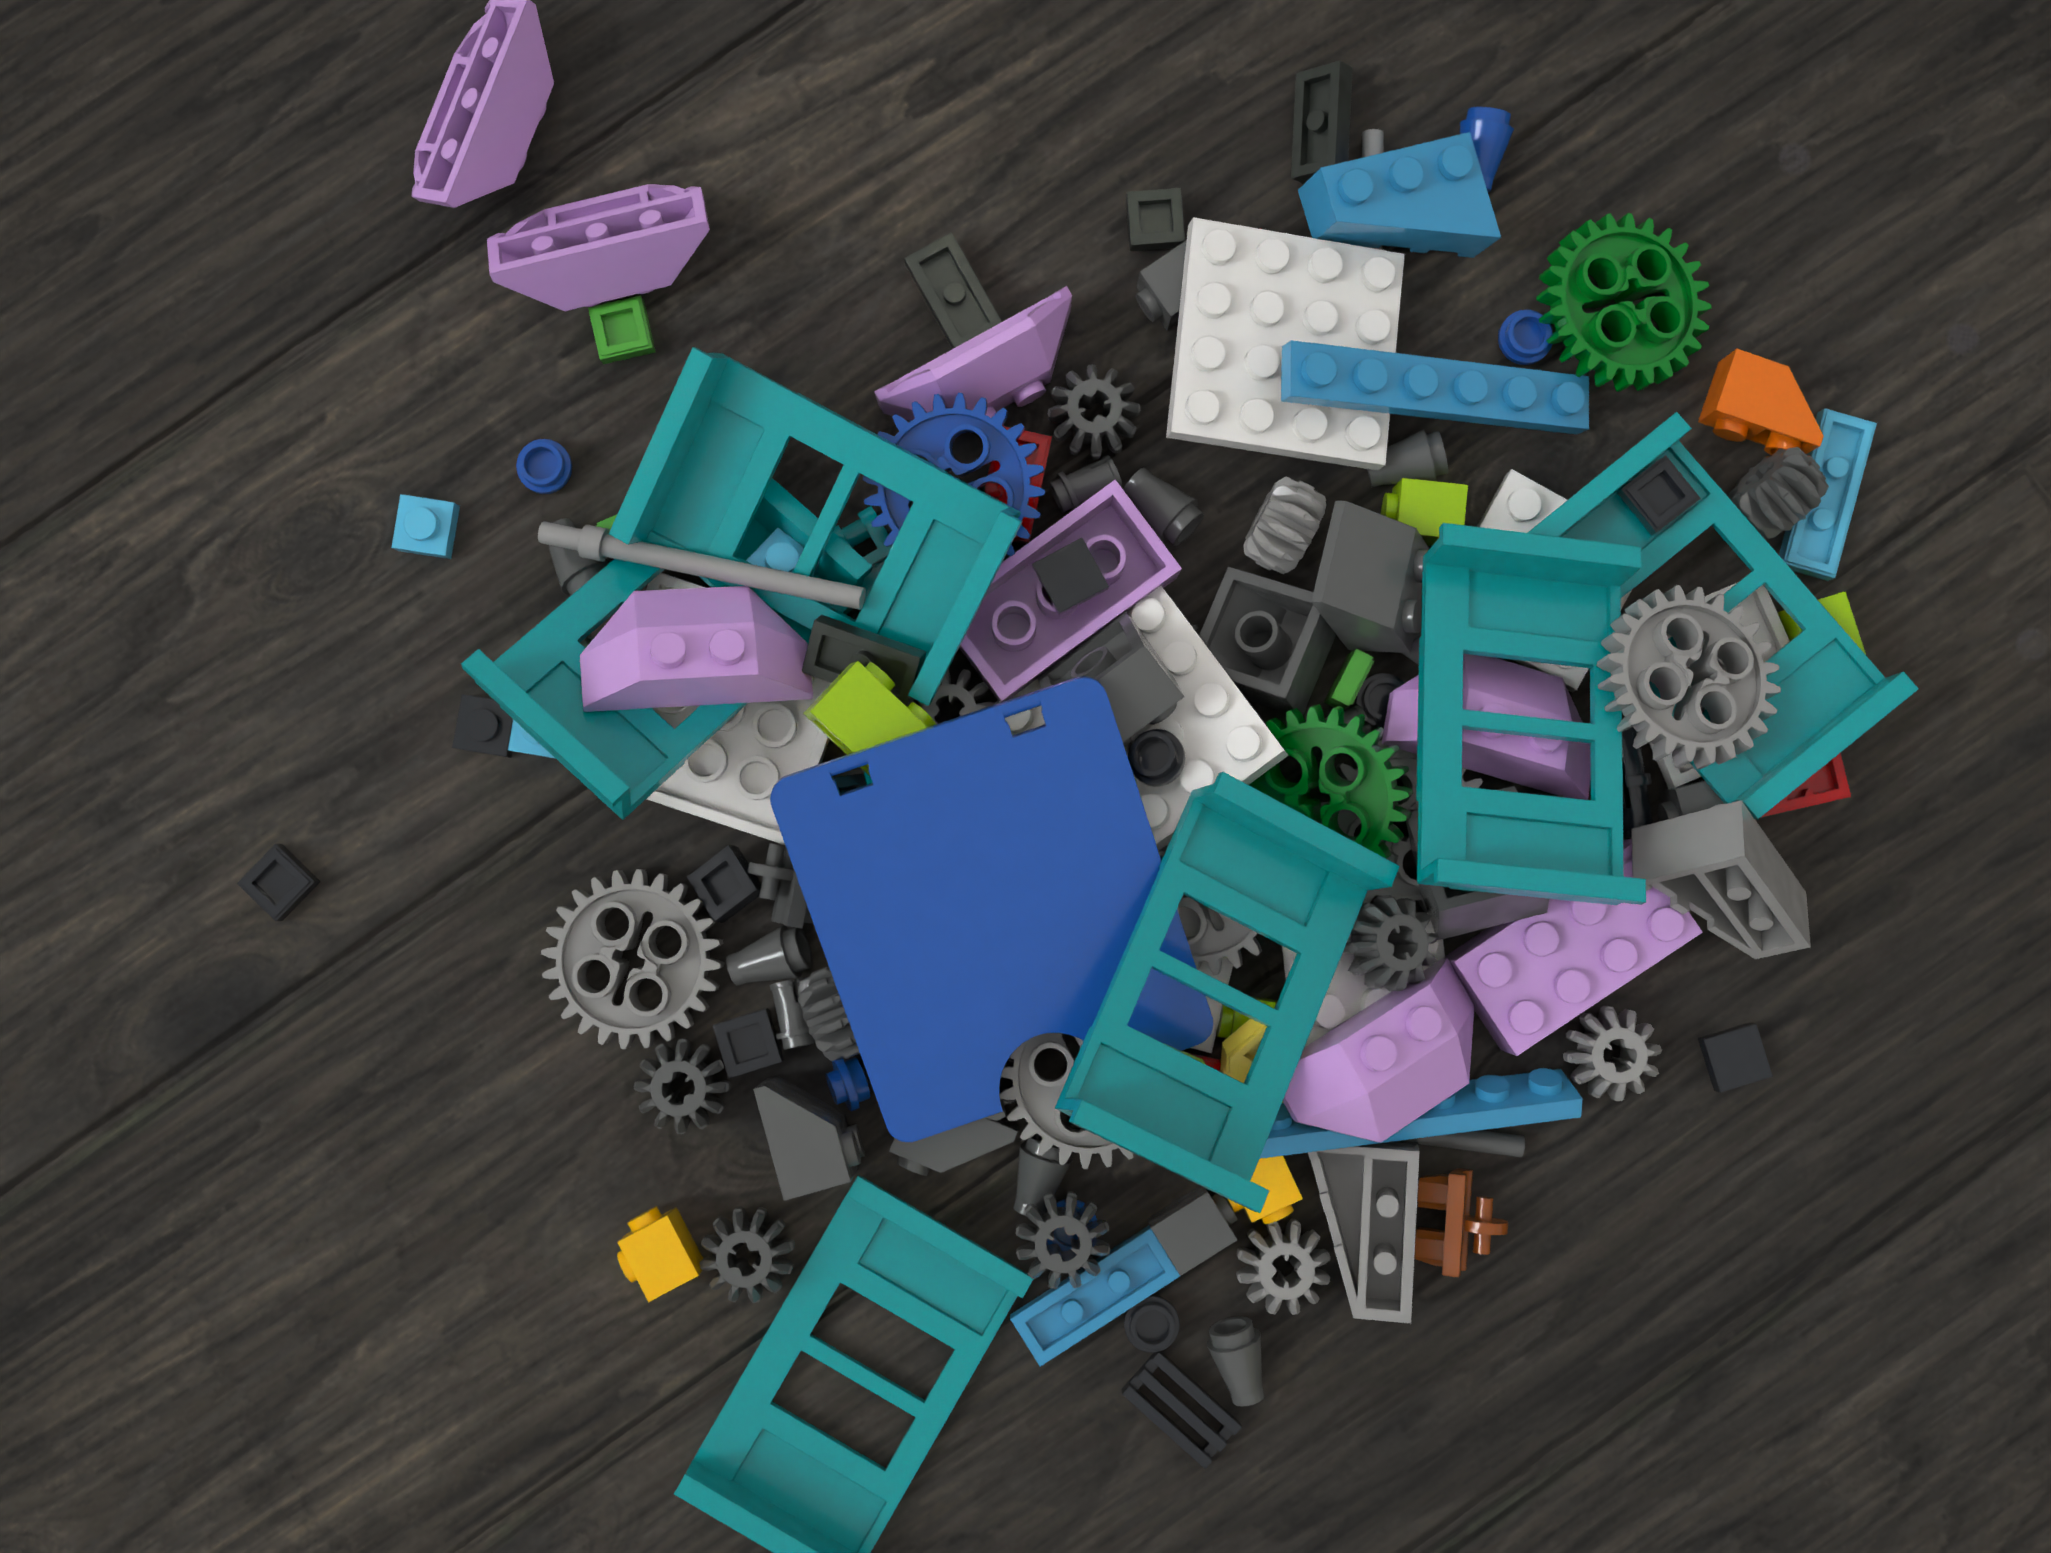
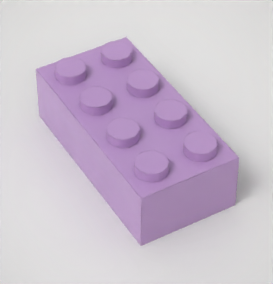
[959,479,1182,703]
[1445,839,1703,1056]

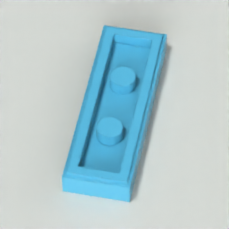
[1779,408,1877,581]

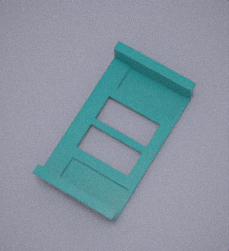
[609,347,1023,706]
[1528,412,1919,820]
[461,478,873,820]
[1416,523,1646,905]
[1055,772,1400,1213]
[674,1175,1033,1553]

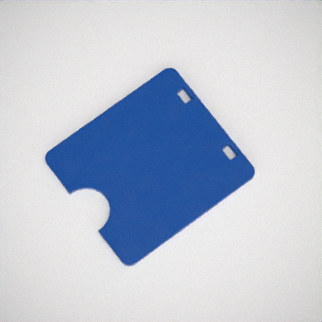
[770,676,1213,1142]

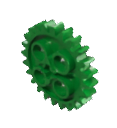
[1536,213,1711,392]
[1249,704,1413,859]

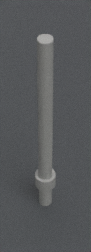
[538,521,866,610]

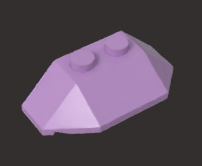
[412,0,554,208]
[487,184,710,311]
[874,286,1072,433]
[580,586,813,712]
[1382,654,1591,800]
[1283,958,1475,1143]

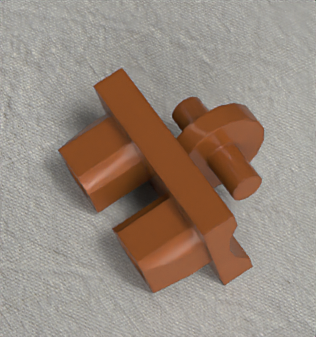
[1414,1168,1508,1278]

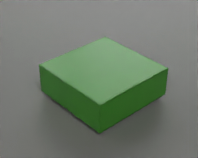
[588,295,656,364]
[1324,648,1374,709]

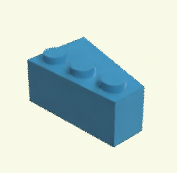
[1298,132,1501,258]

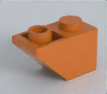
[1698,349,1824,455]

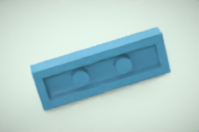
[1010,1225,1180,1367]

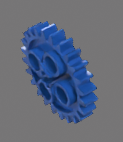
[863,393,1045,556]

